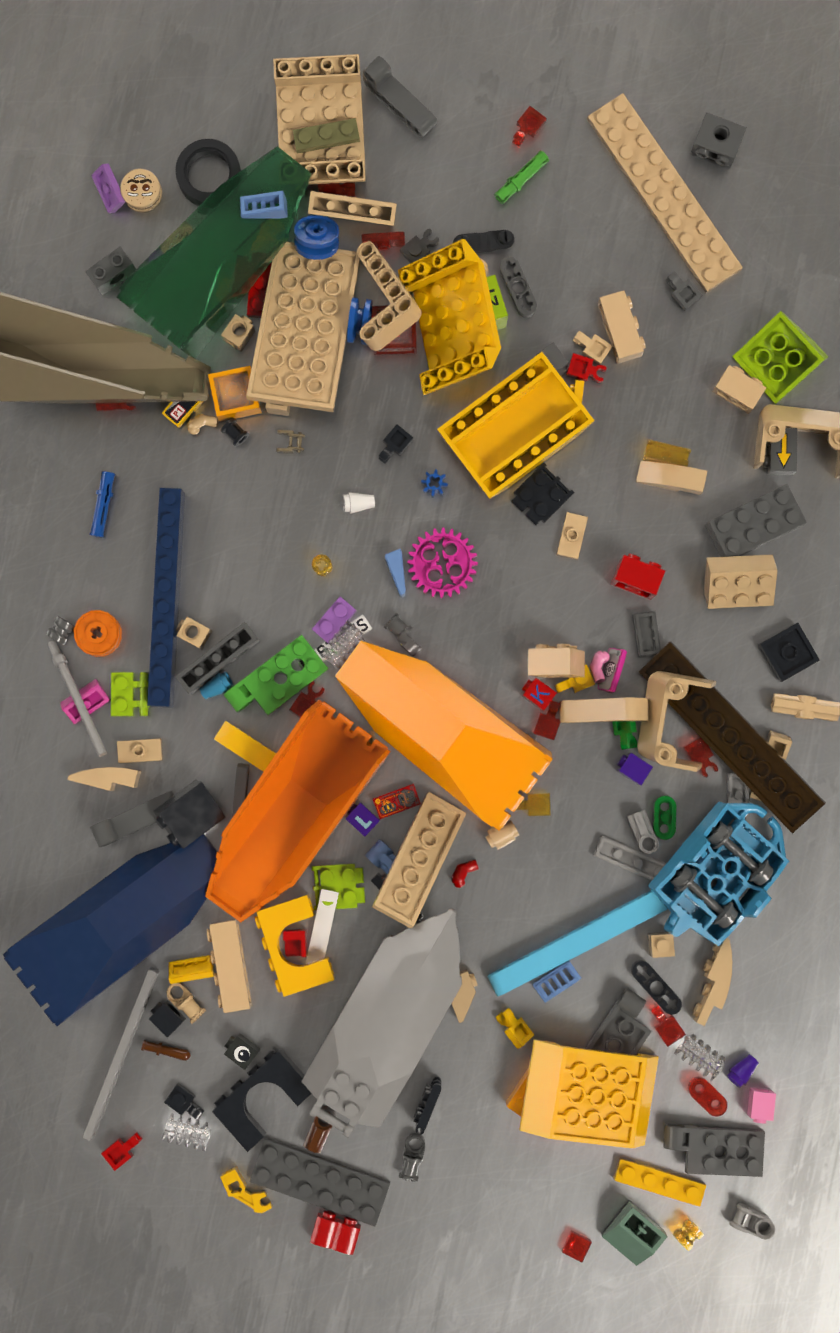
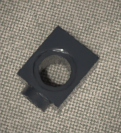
[149,1000,186,1038]

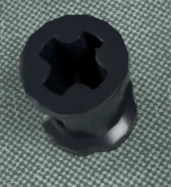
[220,418,249,447]

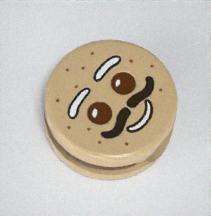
[120,169,162,213]

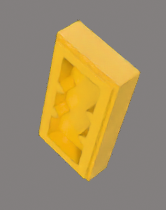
[168,955,214,984]

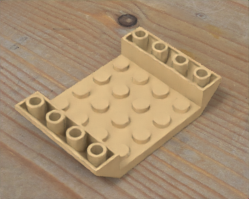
[273,54,366,186]

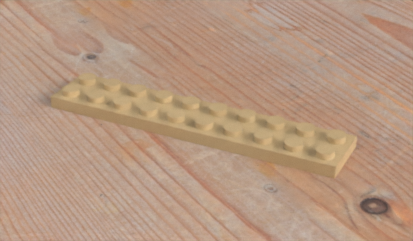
[587,93,743,293]

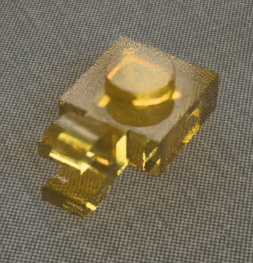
[516,793,551,816]

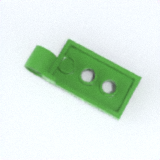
[224,635,328,716]

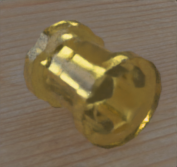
[312,554,333,576]

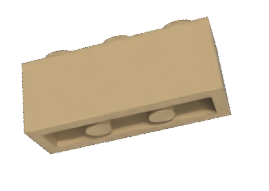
[598,290,646,364]

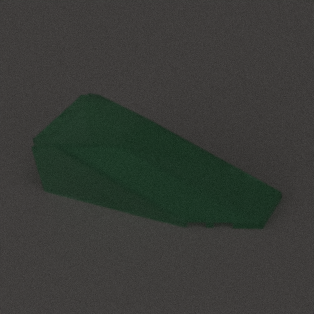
[117,146,312,359]

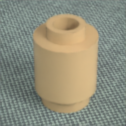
[485,820,519,850]

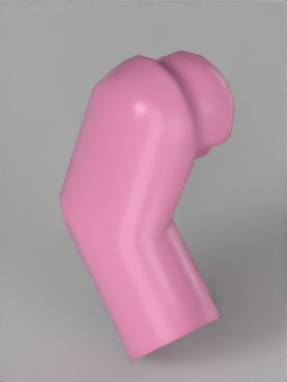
[590,651,610,684]

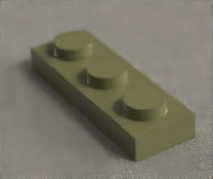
[293,118,360,154]

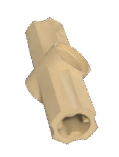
[771,693,840,721]

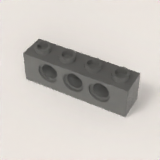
[175,622,260,695]

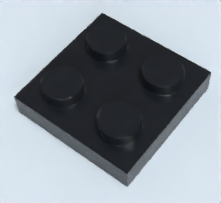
[759,623,820,682]

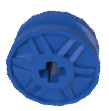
[294,215,339,260]
[347,297,373,345]

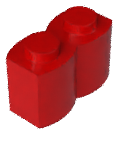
[310,1210,361,1255]

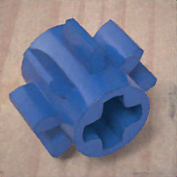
[421,469,448,498]

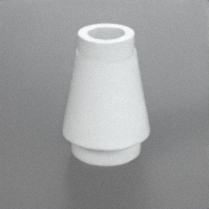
[343,492,375,514]

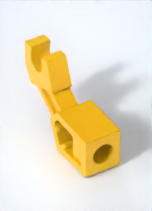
[220,1166,273,1213]

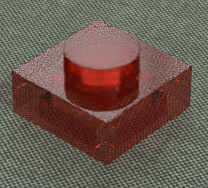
[561,1230,592,1263]

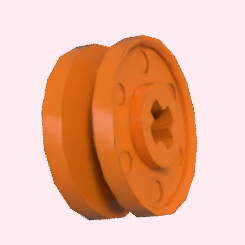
[74,610,122,657]

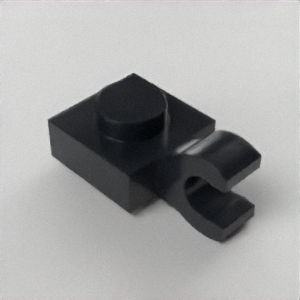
[378,424,414,464]
[164,1083,205,1120]

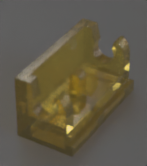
[642,439,691,467]

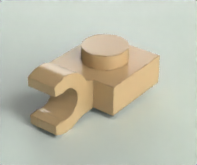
[573,331,612,365]

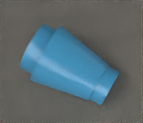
[200,672,234,699]

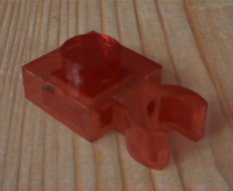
[289,681,325,718]
[683,737,718,778]

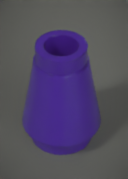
[727,1054,759,1088]

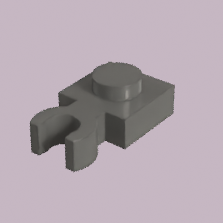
[400,229,439,263]

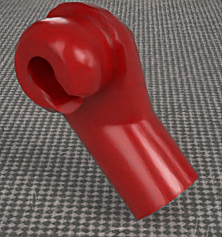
[451,859,479,888]

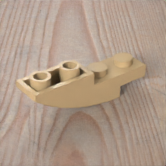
[692,938,732,1026]

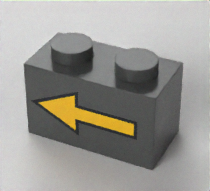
[763,428,797,475]

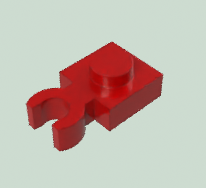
[566,353,607,383]

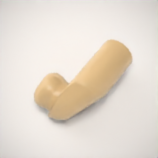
[187,414,219,435]

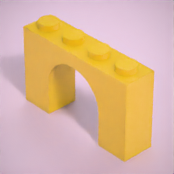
[255,894,336,997]

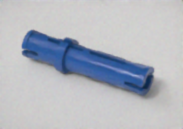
[90,471,115,538]

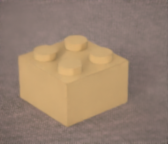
[528,644,585,678]

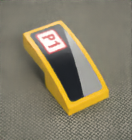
[162,395,209,428]

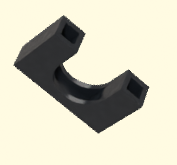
[212,1048,312,1152]

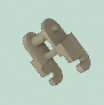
[276,430,305,453]

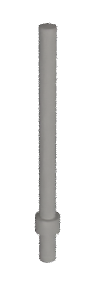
[48,640,107,757]

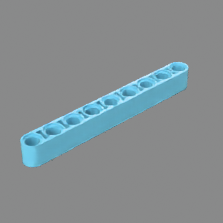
[487,890,668,997]

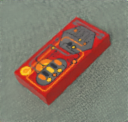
[373,784,421,819]

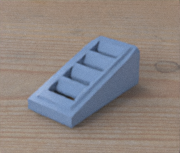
[240,191,288,219]
[385,549,406,597]
[532,961,581,1003]

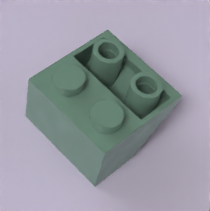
[601,1201,668,1266]

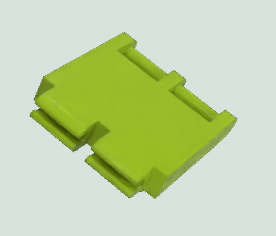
[311,863,365,910]

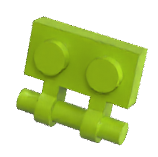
[111,672,150,716]

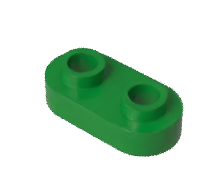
[653,796,677,840]

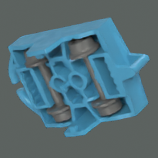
[648,801,789,946]

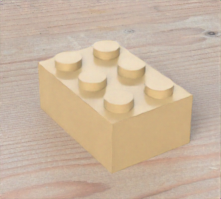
[704,555,777,609]

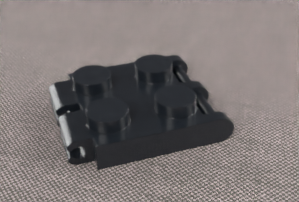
[511,463,575,525]
[413,1077,441,1135]

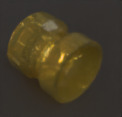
[673,1218,704,1251]

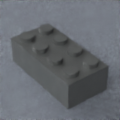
[705,484,807,557]

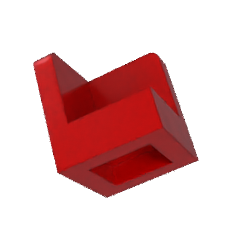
[283,929,308,957]

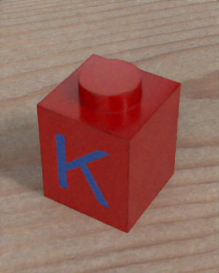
[521,678,557,711]

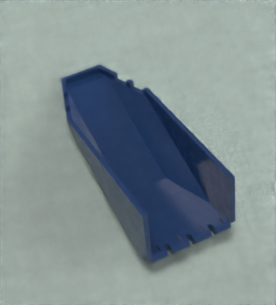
[2,834,218,1026]

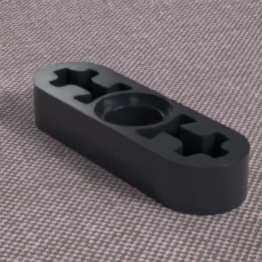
[631,960,682,1015]

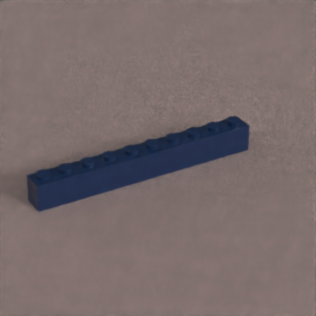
[147,488,185,708]

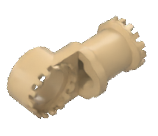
[166,982,206,1024]

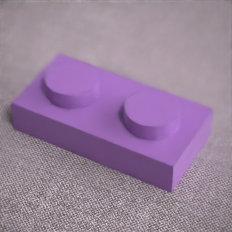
[91,164,125,213]
[312,597,357,644]

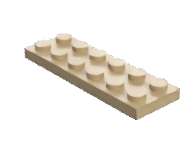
[372,792,466,928]

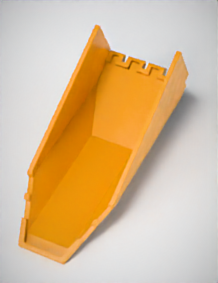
[335,640,553,831]

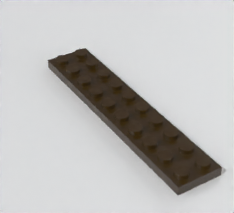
[639,641,826,834]

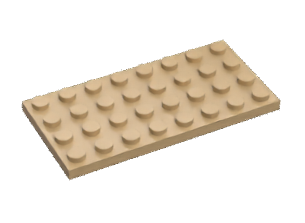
[246,240,360,412]

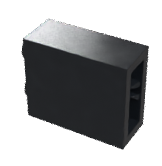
[153,780,226,849]

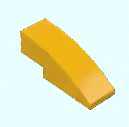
[213,720,276,772]

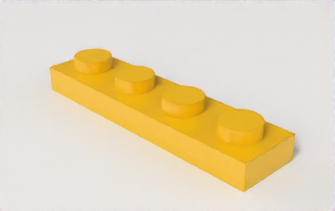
[614,1157,706,1207]

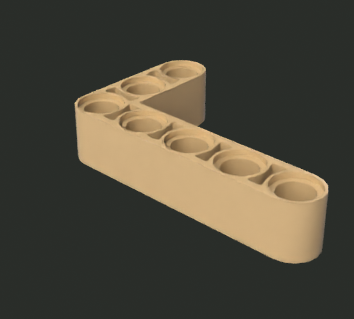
[357,241,421,351]

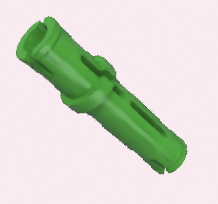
[494,150,549,204]

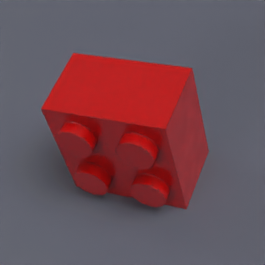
[610,553,666,600]

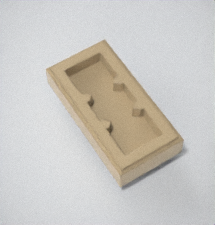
[556,512,588,560]
[117,738,163,763]

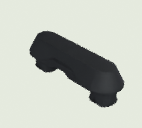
[453,230,515,253]

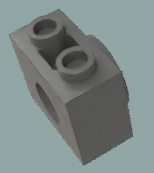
[691,112,747,166]

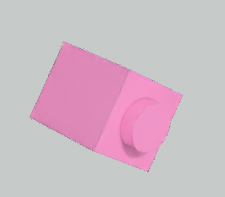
[747,1087,776,1124]

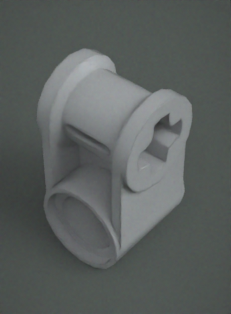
[729,1203,775,1240]

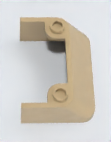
[753,404,840,479]
[637,671,716,772]

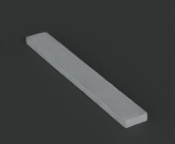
[82,967,160,1141]

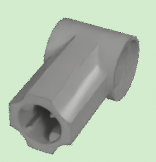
[627,810,659,854]

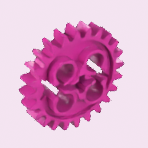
[407,527,478,599]

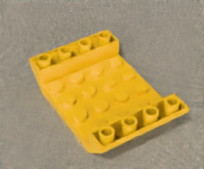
[398,239,501,395]
[519,1040,659,1148]

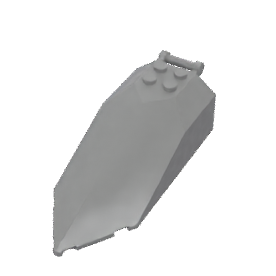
[301,908,462,1138]

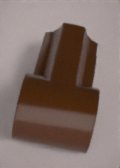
[303,1106,336,1154]

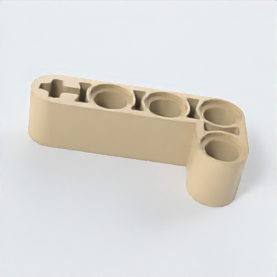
[559,697,649,723]

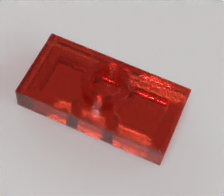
[361,231,405,250]

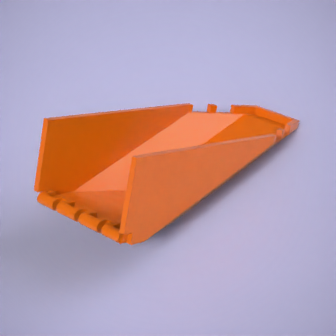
[205,700,391,923]

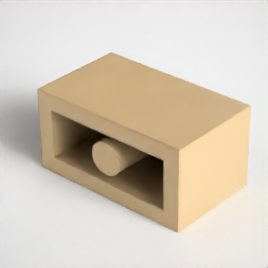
[712,365,766,414]

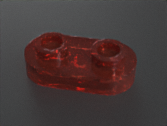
[688,1077,728,1117]

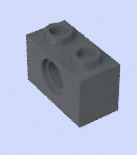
[85,247,137,296]

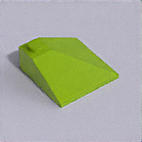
[732,311,828,404]

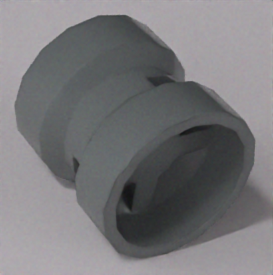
[46,616,75,645]

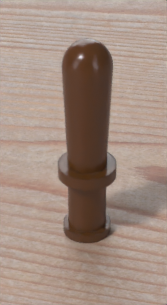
[141,1040,191,1061]

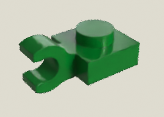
[612,721,638,750]

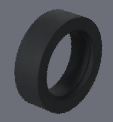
[175,139,242,208]

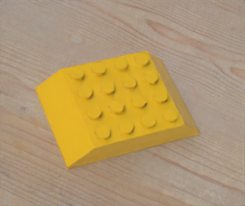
[437,352,595,499]

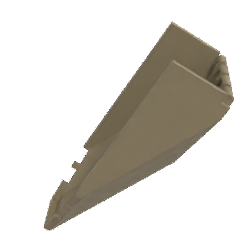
[0,292,211,404]

